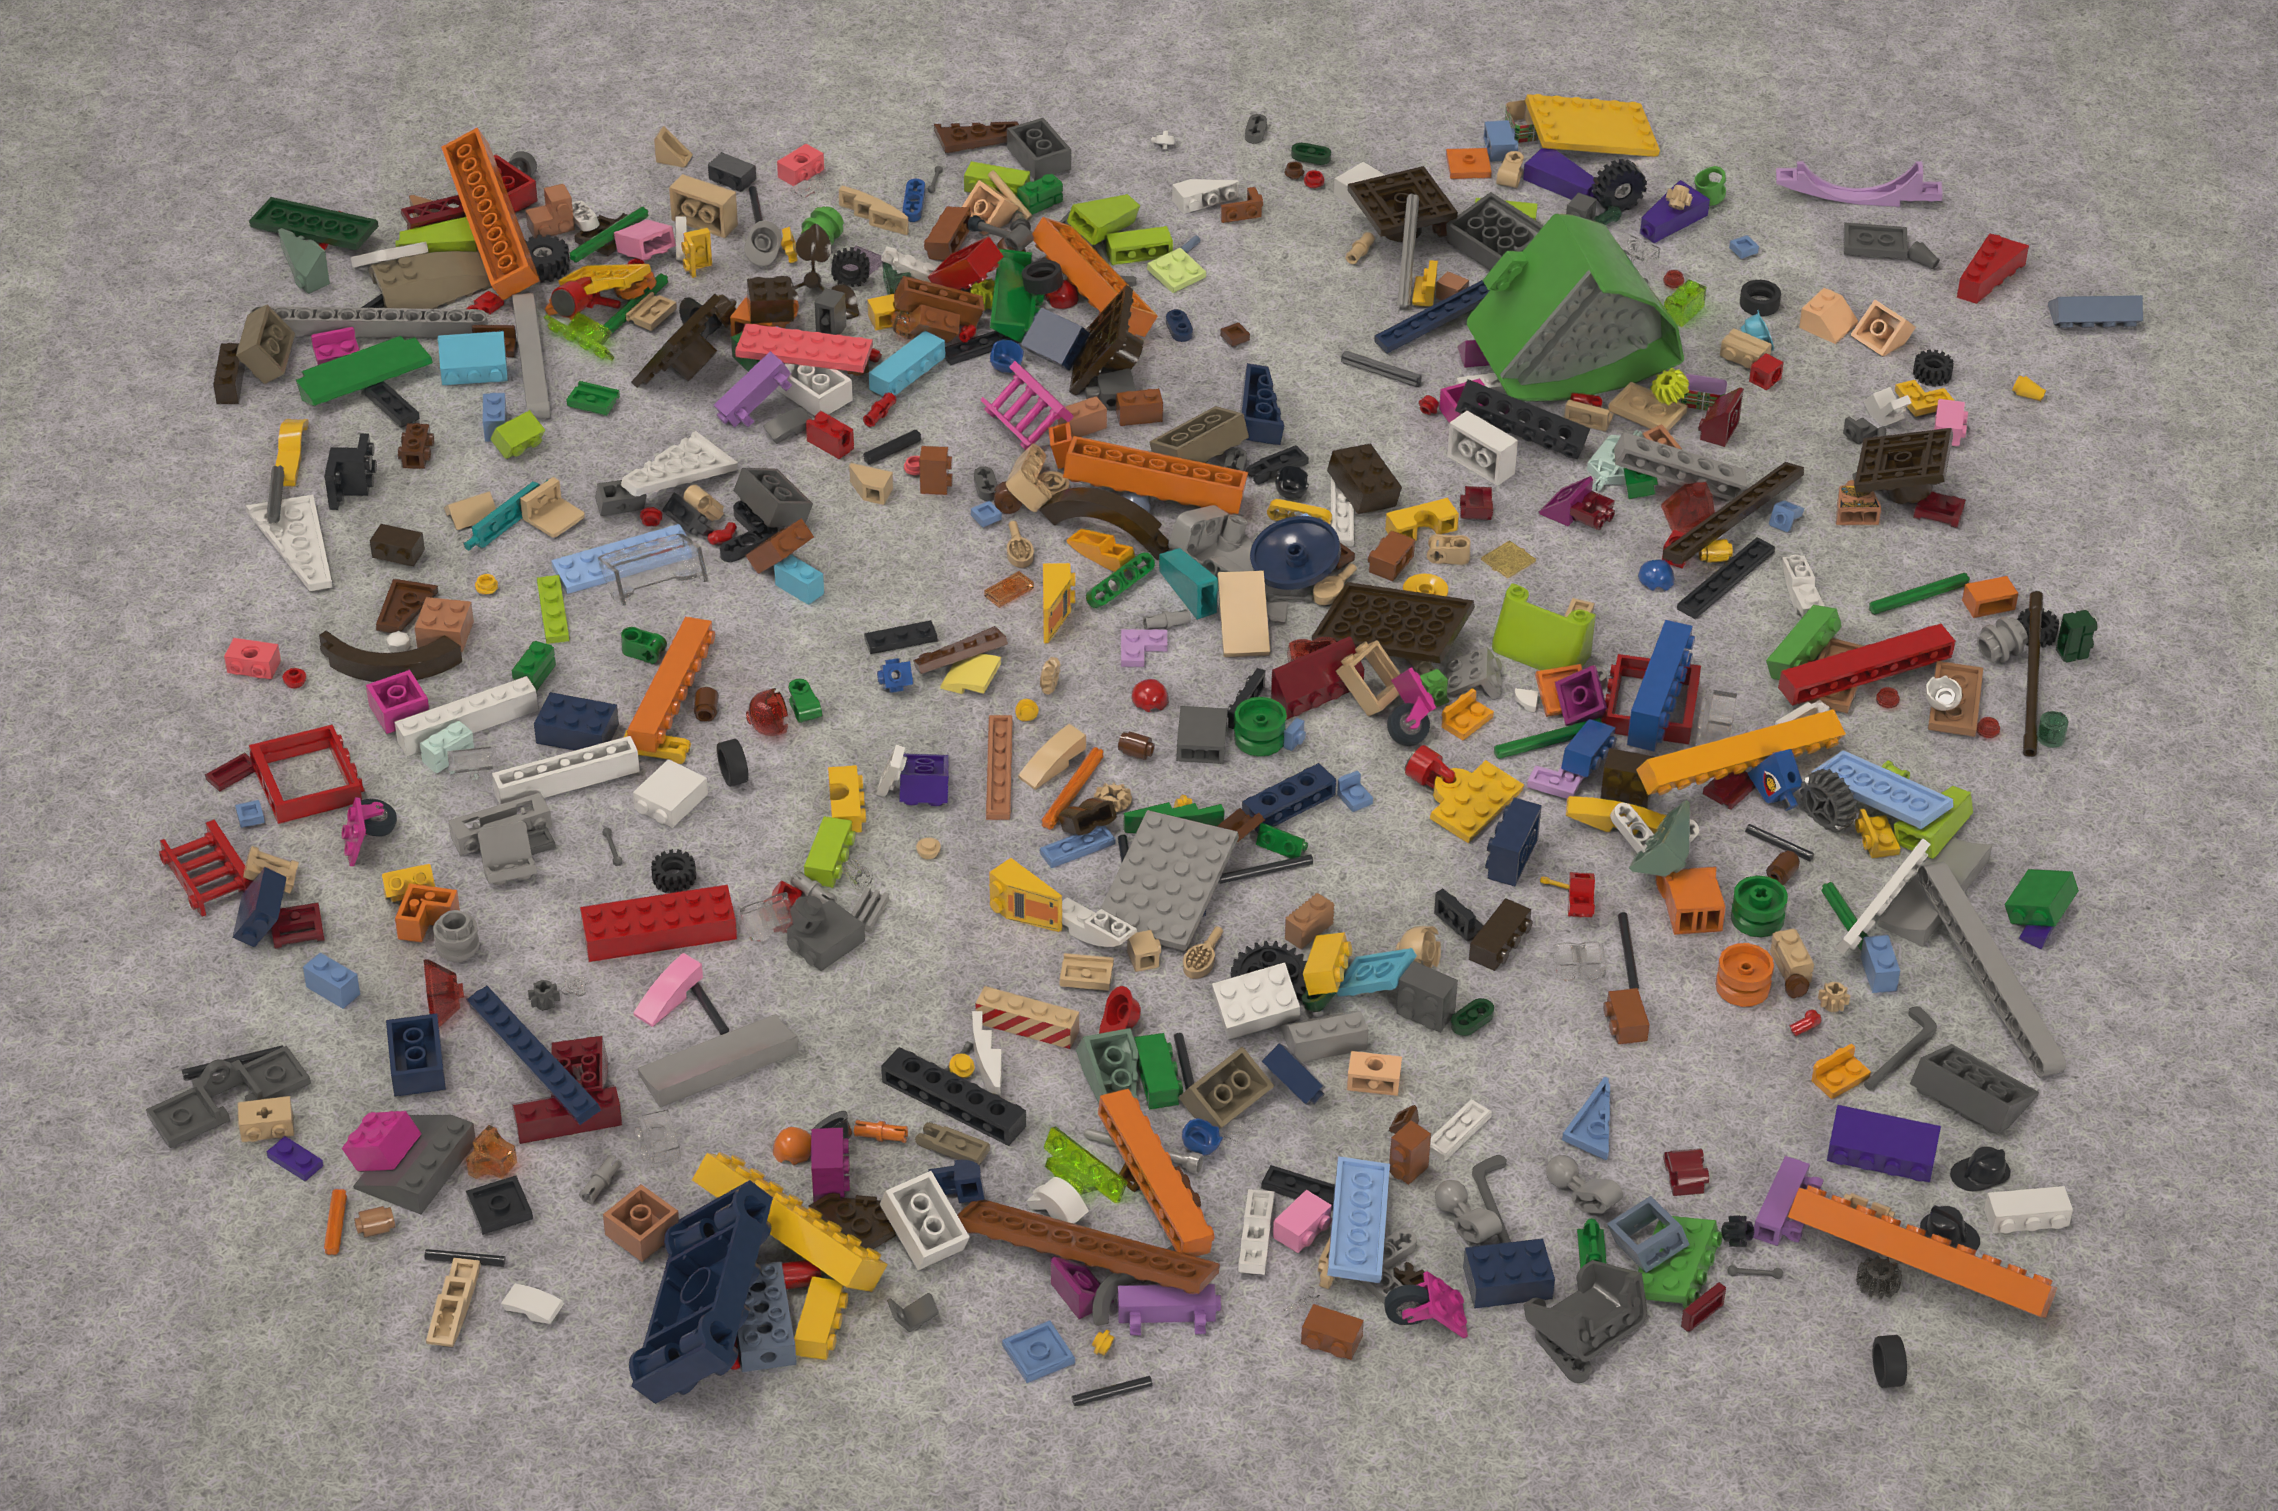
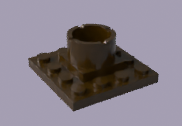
[1347,166,1458,242]
[1069,285,1144,395]
[631,294,721,388]
[1854,428,1953,504]

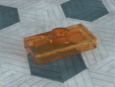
[984,571,1034,608]

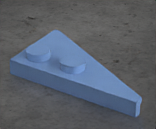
[1562,1077,1610,1160]

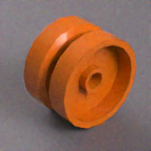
[1715,943,1774,1007]

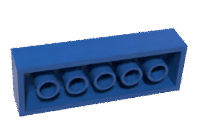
[1627,620,1695,752]

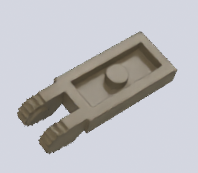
[915,1122,990,1166]

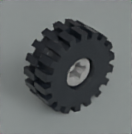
[1591,159,1647,214]
[525,235,570,283]

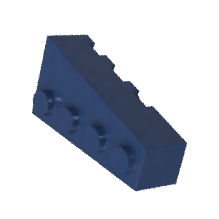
[1240,363,1284,445]

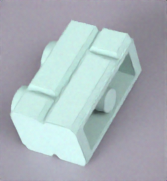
[420,721,475,773]

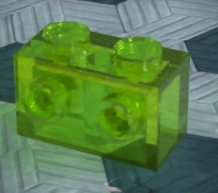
[1664,279,1707,327]

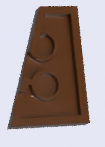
[376,578,438,633]

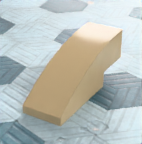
[1018,724,1086,790]

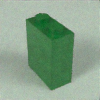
[2004,869,2079,927]

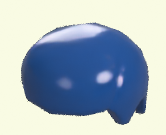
[990,340,1024,373]
[1638,559,1675,591]
[1182,1118,1223,1156]

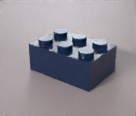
[534,692,619,751]
[1485,797,1542,887]
[386,1013,446,1097]
[1463,1238,1555,1309]

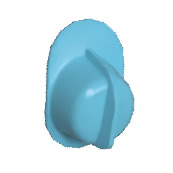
[1741,310,1774,351]

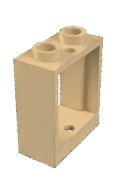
[1336,640,1400,716]

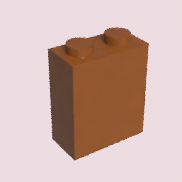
[745,518,814,574]

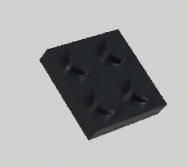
[466,1176,533,1235]

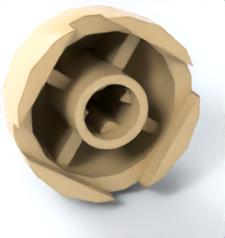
[1396,926,1441,968]

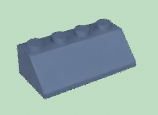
[2048,295,2143,328]

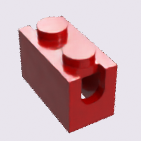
[806,411,854,459]

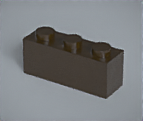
[213,343,245,404]
[1469,898,1533,971]

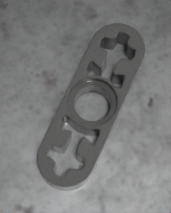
[1535,1329,1591,1383]

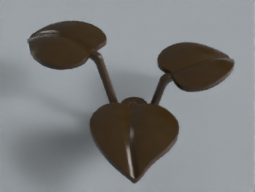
[784,224,859,320]

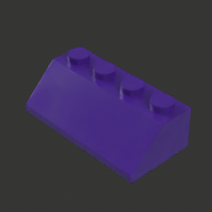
[1827,1105,1941,1183]

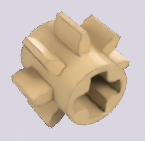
[1666,185,1693,210]
[1818,982,1850,1012]

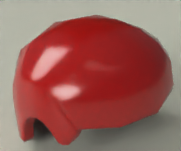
[1046,280,1079,309]
[1131,679,1169,712]

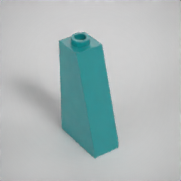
[1159,548,1218,620]

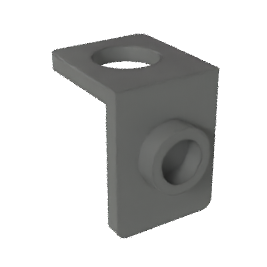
[887,1293,939,1332]

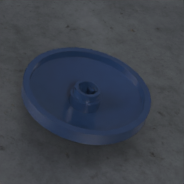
[1250,516,1341,590]

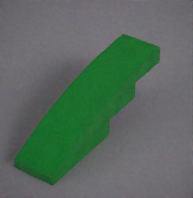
[1123,802,1225,834]

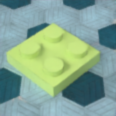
[1147,248,1206,293]

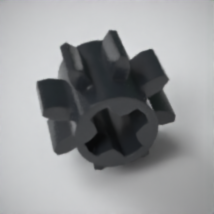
[1721,1215,1754,1247]

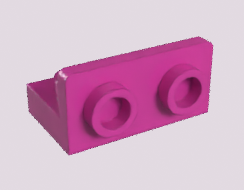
[311,327,359,365]

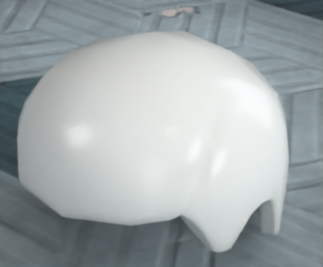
[1926,675,1962,711]

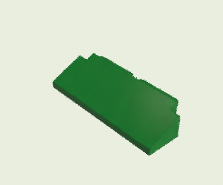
[990,249,1044,343]
[296,336,433,406]

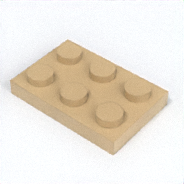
[1608,382,1687,431]

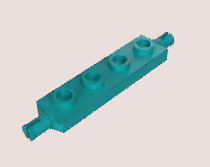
[463,480,548,551]

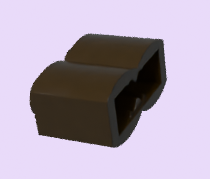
[1058,797,1117,835]

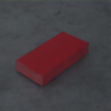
[205,753,256,792]
[1681,1282,1726,1332]

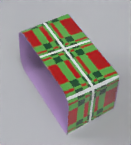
[1680,374,1727,411]

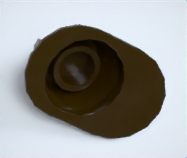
[707,294,737,331]

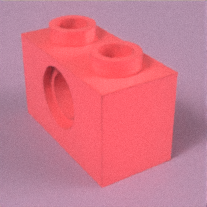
[777,144,824,187]
[224,638,281,679]

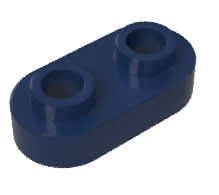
[1166,309,1193,342]

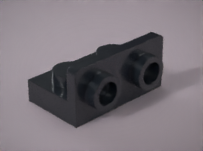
[1434,888,1484,941]

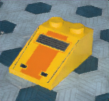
[1043,563,1075,643]
[989,858,1062,932]

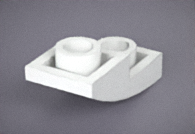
[501,1283,564,1324]

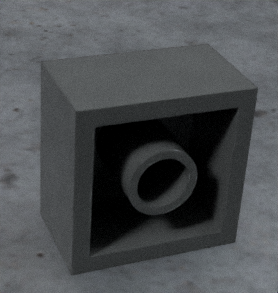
[1396,961,1458,1033]

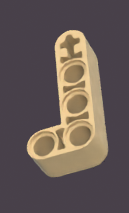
[1006,444,1052,512]

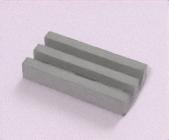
[851,887,889,932]

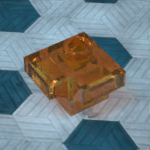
[466,1125,517,1179]

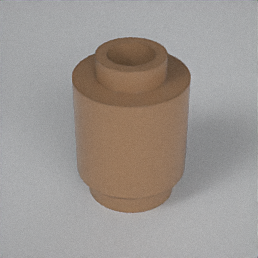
[354,1206,395,1238]

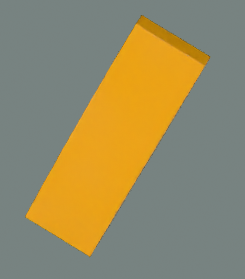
[1067,529,1135,572]

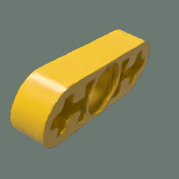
[1267,499,1332,524]

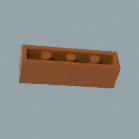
[894,276,984,327]

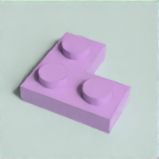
[1121,629,1167,667]
[1527,765,1584,799]

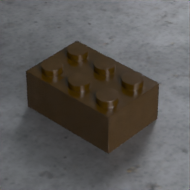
[1327,443,1402,514]

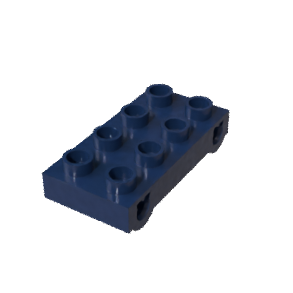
[629,1180,773,1404]

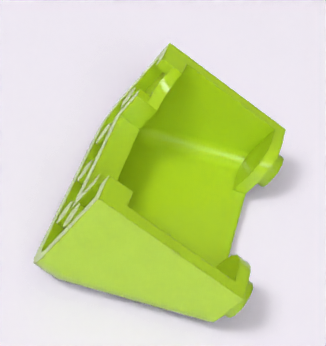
[1492,583,1596,671]

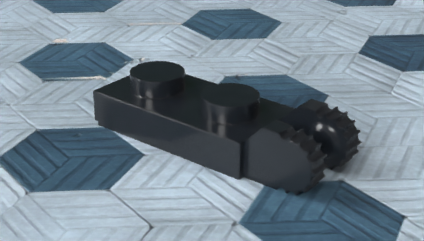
[1246,445,1309,485]

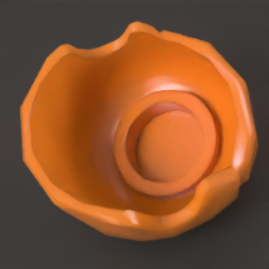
[773,1127,811,1165]

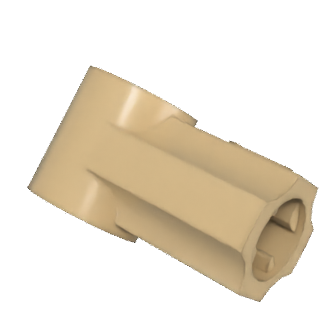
[684,484,724,521]

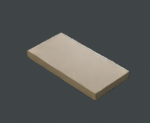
[1217,571,1270,657]

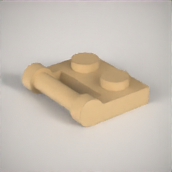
[243,846,299,893]

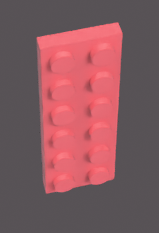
[735,324,873,373]

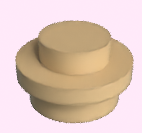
[916,838,941,859]

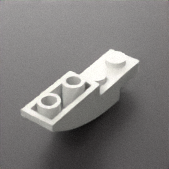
[1782,555,1825,617]
[1062,897,1137,947]

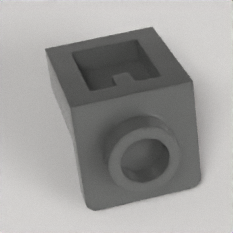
[1843,416,1878,445]

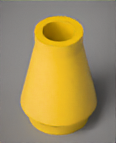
[2012,375,2046,402]

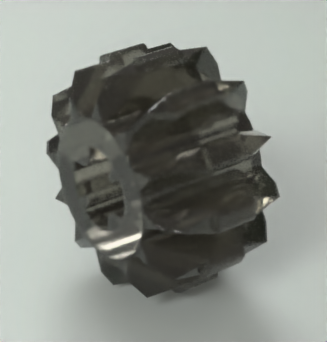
[1856,1255,1902,1301]

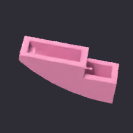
[634,953,703,1027]

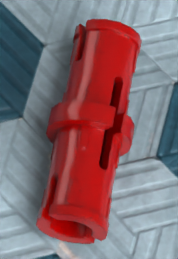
[863,392,897,427]

